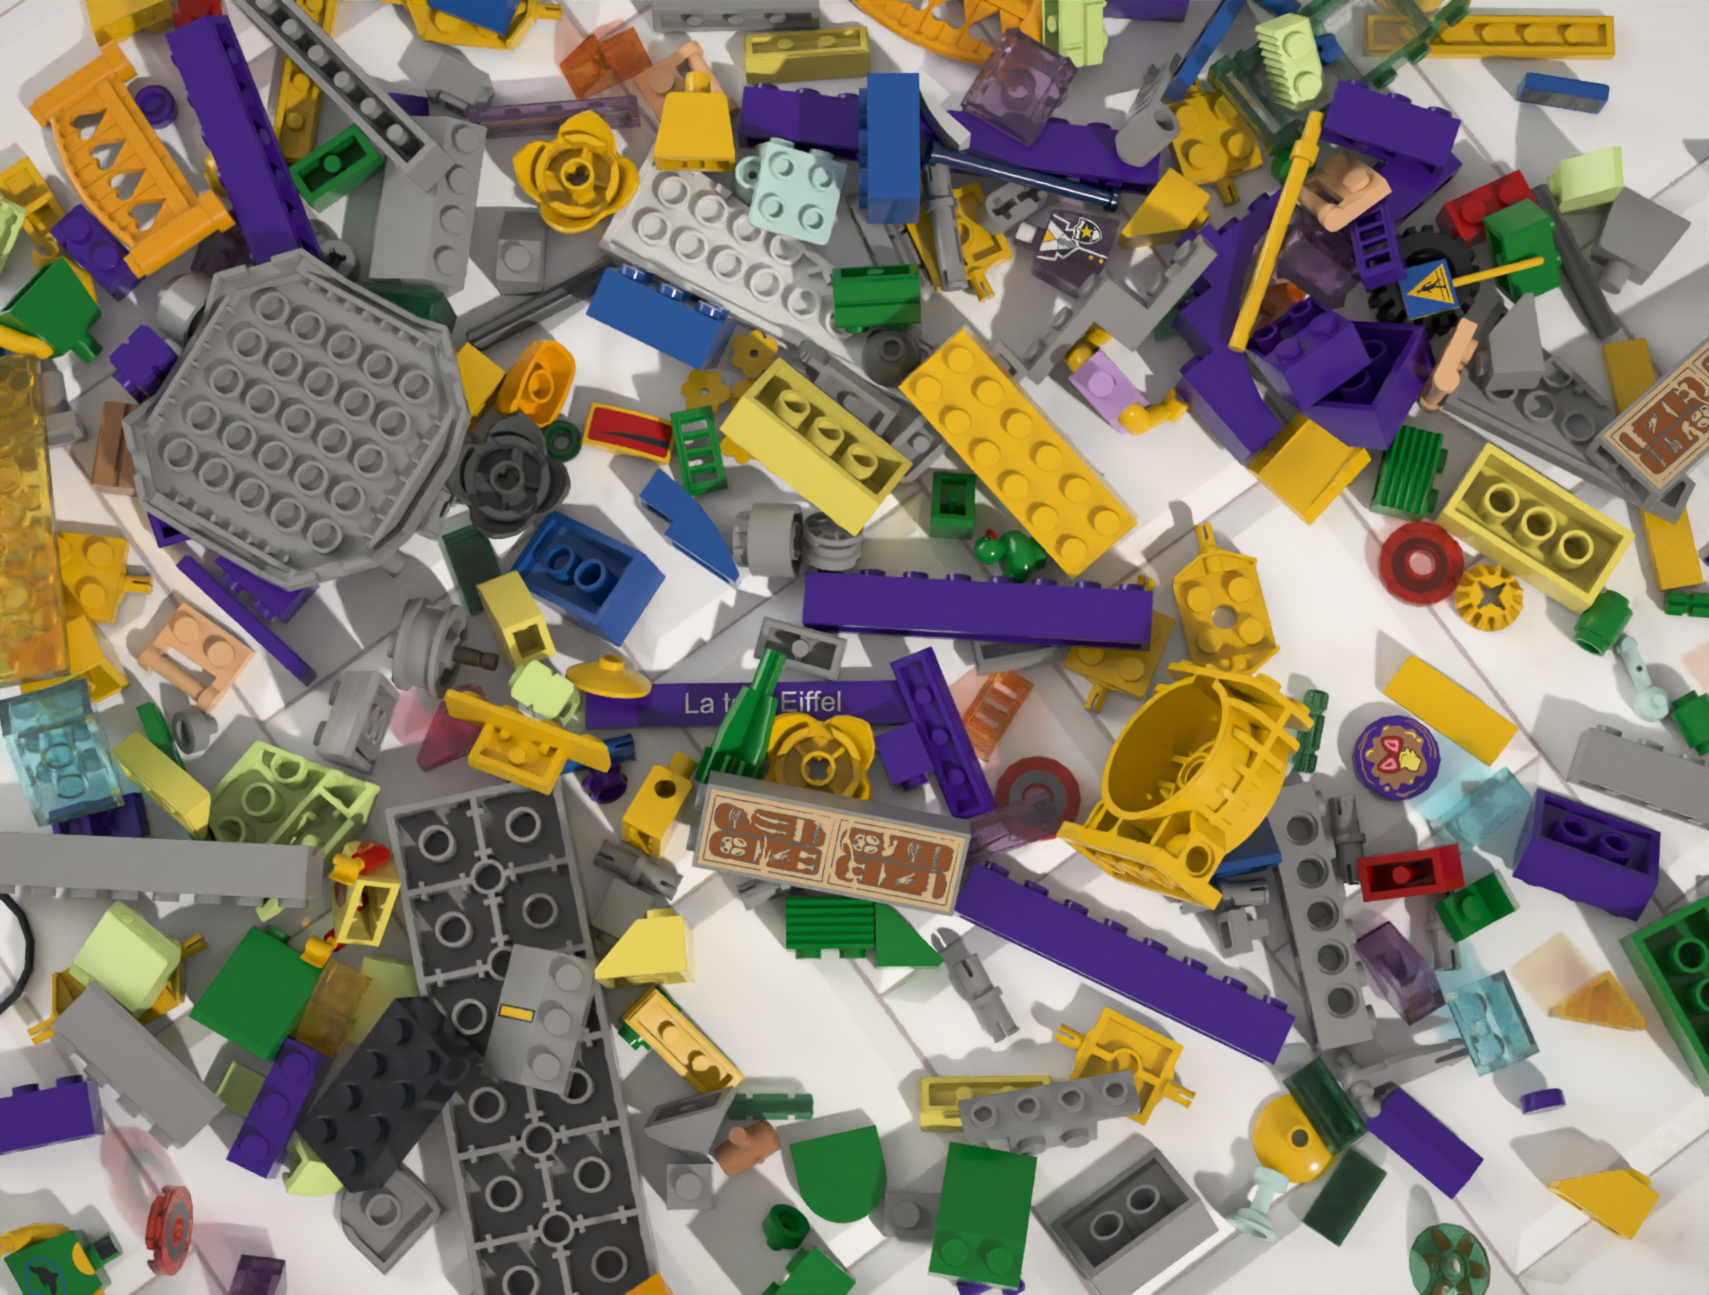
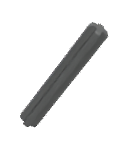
[1530,184,1620,340]
[466,259,618,352]

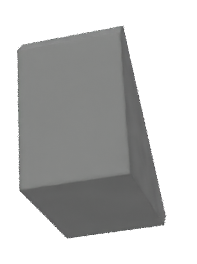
[643,1085,736,1163]

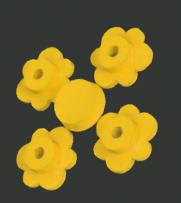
[681,330,778,465]

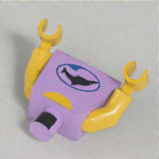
[1064,322,1189,435]

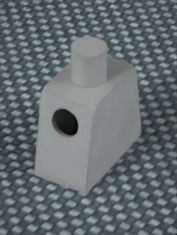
[1590,187,1692,295]

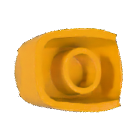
[496,339,576,428]

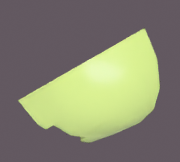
[282,1130,345,1196]

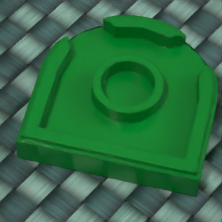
[790,1125,887,1223]

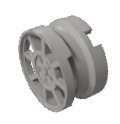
[801,511,864,571]

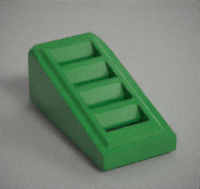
[669,405,728,496]

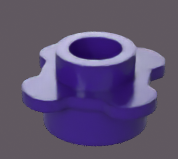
[582,762,628,804]

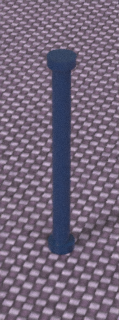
[924,140,1121,214]

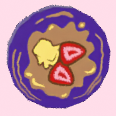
[1352,715,1441,802]

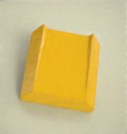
[85,0,176,47]
[1247,411,1371,526]

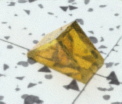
[1548,970,1647,1032]

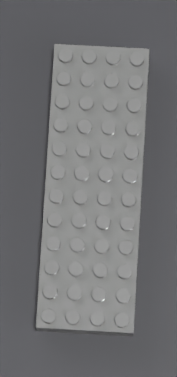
[385,775,661,1295]

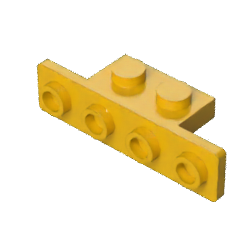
[444,689,611,795]

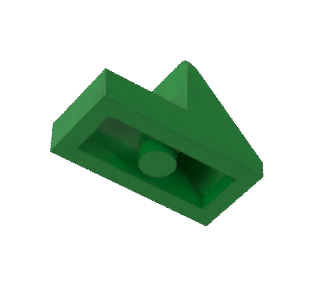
[1433,868,1521,944]

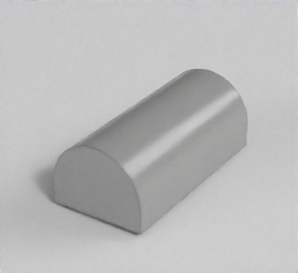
[753,616,848,681]

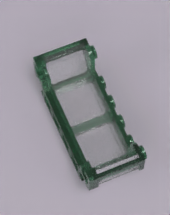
[1207,0,1472,157]

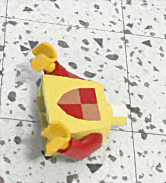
[300,840,401,968]

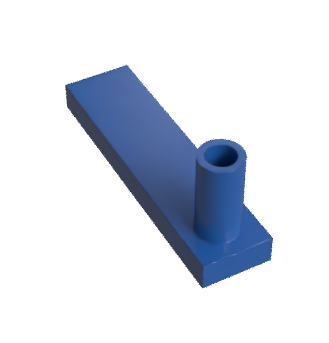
[1164,0,1302,100]

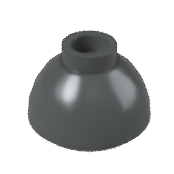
[862,329,921,387]

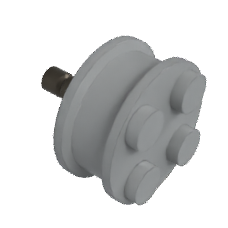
[387,596,499,699]

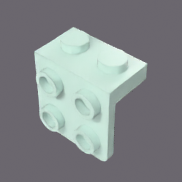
[748,138,848,245]

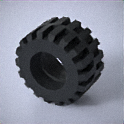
[1366,224,1481,340]

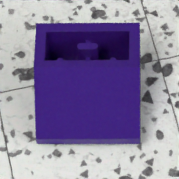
[1245,296,1372,412]

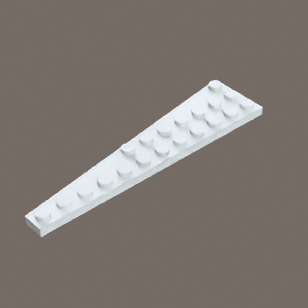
[598,141,1069,438]

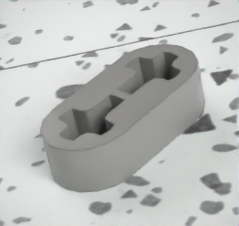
[976,182,1048,235]

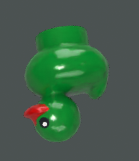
[973,529,1046,584]

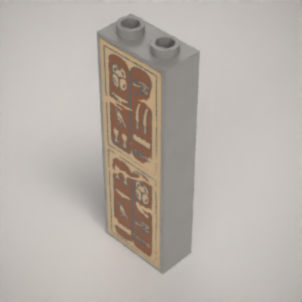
[1584,336,1709,513]
[686,770,971,917]

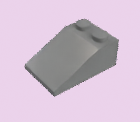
[313,671,401,775]

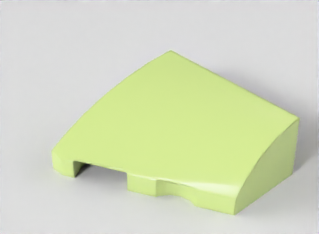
[345,953,420,1046]

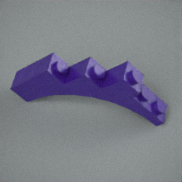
[1170,187,1283,465]

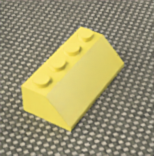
[594,908,696,990]

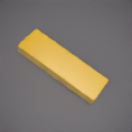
[1382,654,1519,767]

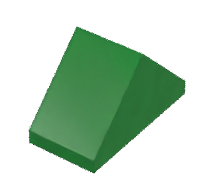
[929,472,976,540]
[875,902,945,970]

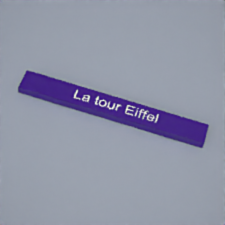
[586,680,913,730]

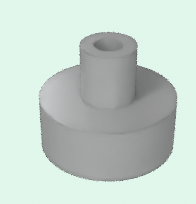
[172,708,218,754]

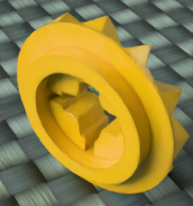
[1454,563,1524,632]

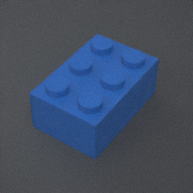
[859,73,920,224]
[585,263,738,371]

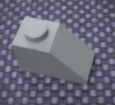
[496,212,548,296]
[1475,293,1545,391]

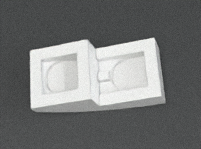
[914,66,971,153]

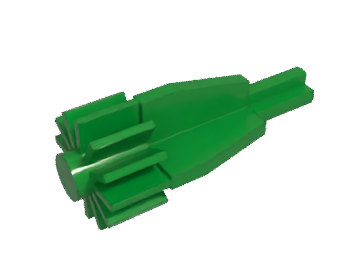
[693,648,787,784]

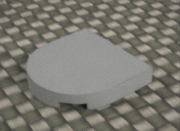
[340,1168,448,1276]

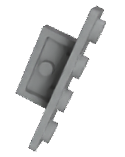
[958,1070,1141,1156]

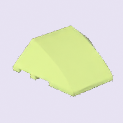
[208,740,381,922]

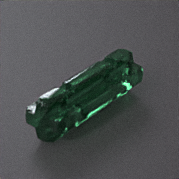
[1292,689,1329,774]
[727,1093,814,1120]

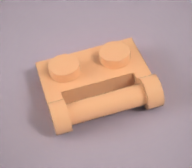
[633,40,741,123]
[1296,149,1392,232]
[1418,317,1479,413]
[137,602,255,714]

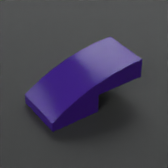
[49,792,151,838]

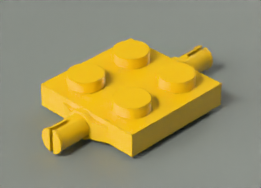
[1165,76,1264,207]
[905,173,1013,303]
[4,530,154,625]
[1063,575,1176,714]
[1053,1006,1196,1126]

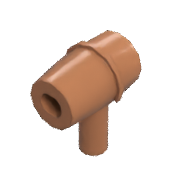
[713,1119,781,1177]

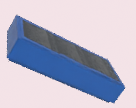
[1516,72,1610,114]

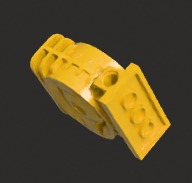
[1056,659,1314,910]

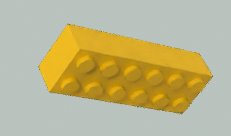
[898,324,1138,580]

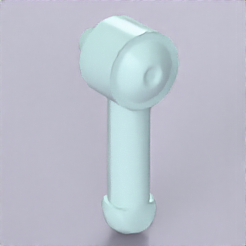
[1616,636,1672,723]

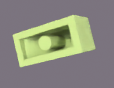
[1546,146,1624,214]

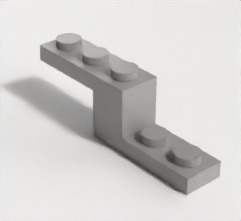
[1023,234,1218,385]

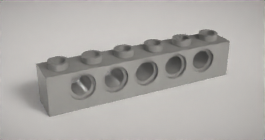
[1267,781,1377,1052]

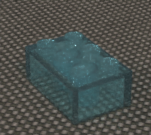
[0,678,125,828]

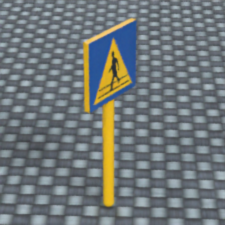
[1398,256,1544,321]

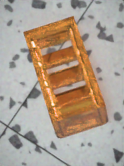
[962,670,1035,762]

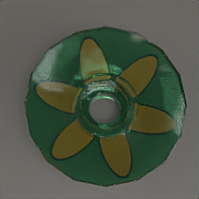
[1409,1222,1491,1295]

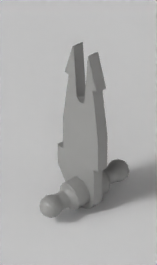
[1335,1036,1476,1118]

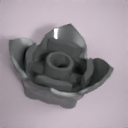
[446,411,571,539]

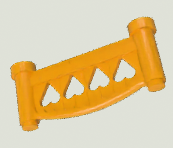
[851,0,1043,92]
[28,39,236,279]

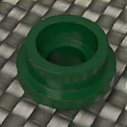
[542,420,582,463]

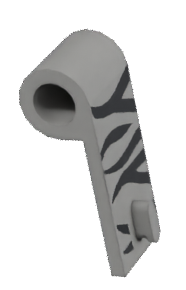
[1115,52,1182,167]

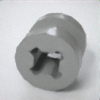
[320,240,360,283]

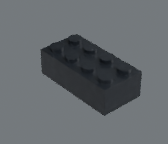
[296,996,482,1193]

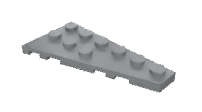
[1442,300,1696,525]

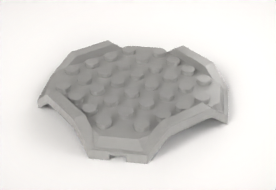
[121,248,471,592]

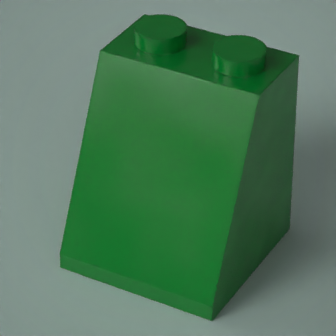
[188,924,335,1062]

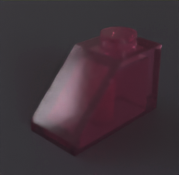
[416,684,490,773]

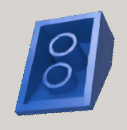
[509,511,666,648]

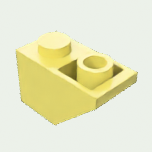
[475,570,557,669]

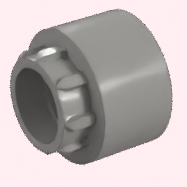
[155,272,212,349]
[732,503,804,578]

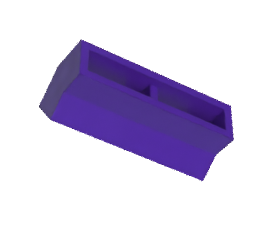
[1365,1087,1484,1200]

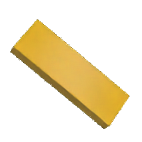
[621,985,745,1094]

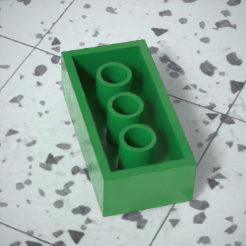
[1618,896,1709,1097]

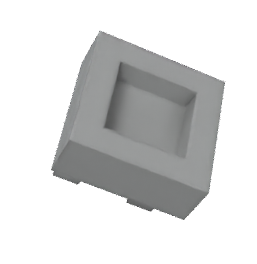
[1215,908,1270,959]

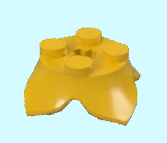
[512,109,640,234]
[763,712,875,801]

